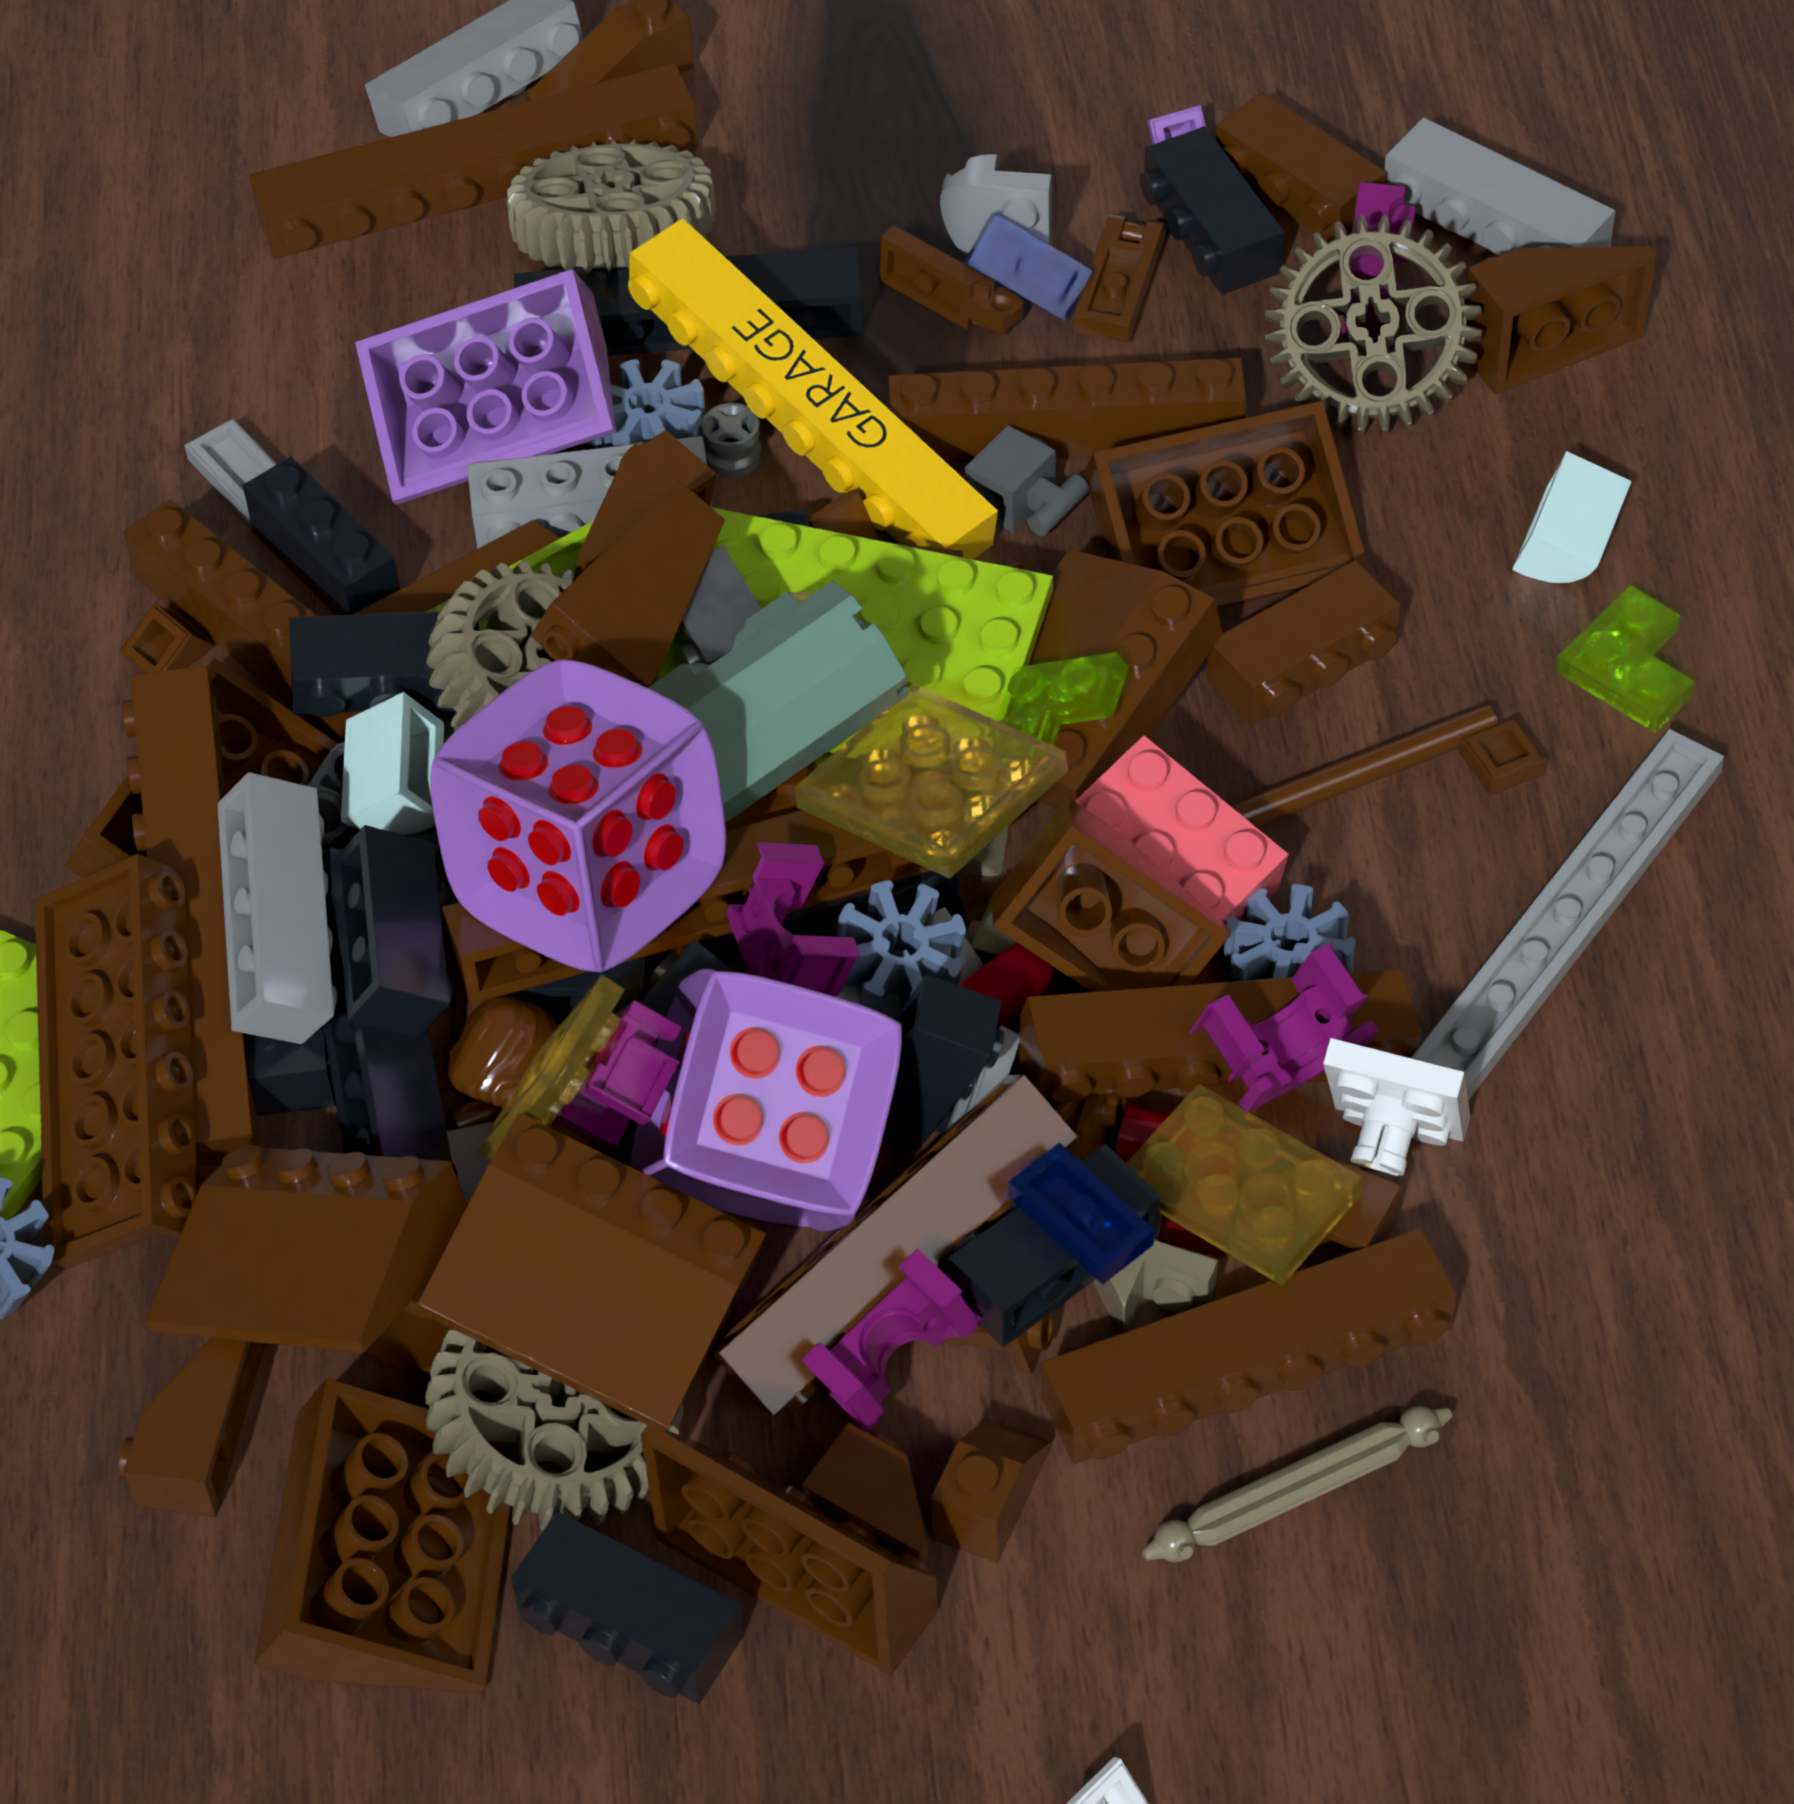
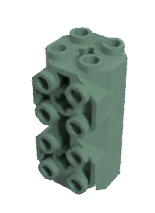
[648,581,909,823]

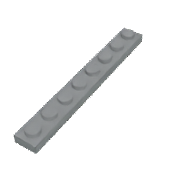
[1411,729,1725,1100]

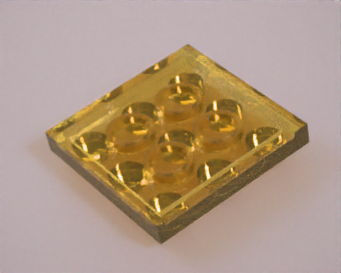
[794,684,1068,879]

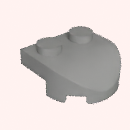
[940,154,1052,273]

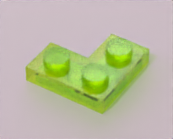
[1556,585,1695,733]
[980,652,1129,779]

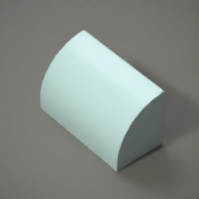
[1512,451,1632,583]
[341,692,444,835]

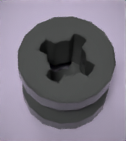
[701,403,762,478]

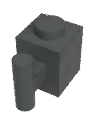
[965,425,1089,536]

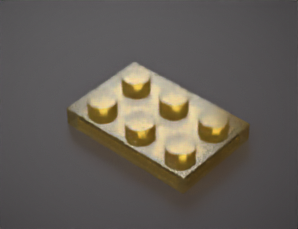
[477,975,625,1160]
[1126,1083,1363,1286]

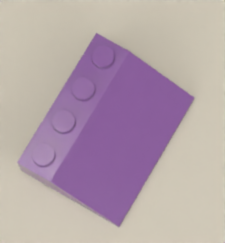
[355,269,616,505]

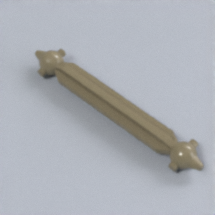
[1141,1406,1453,1563]

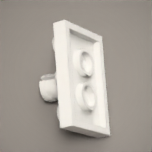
[1323,1038,1470,1176]

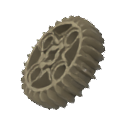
[507,139,716,273]
[1265,215,1482,434]
[426,560,658,728]
[425,1330,684,1531]

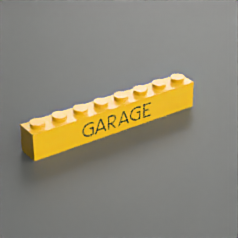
[628,218,998,559]

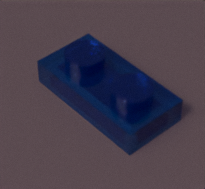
[963,213,1093,321]
[1008,1143,1155,1285]

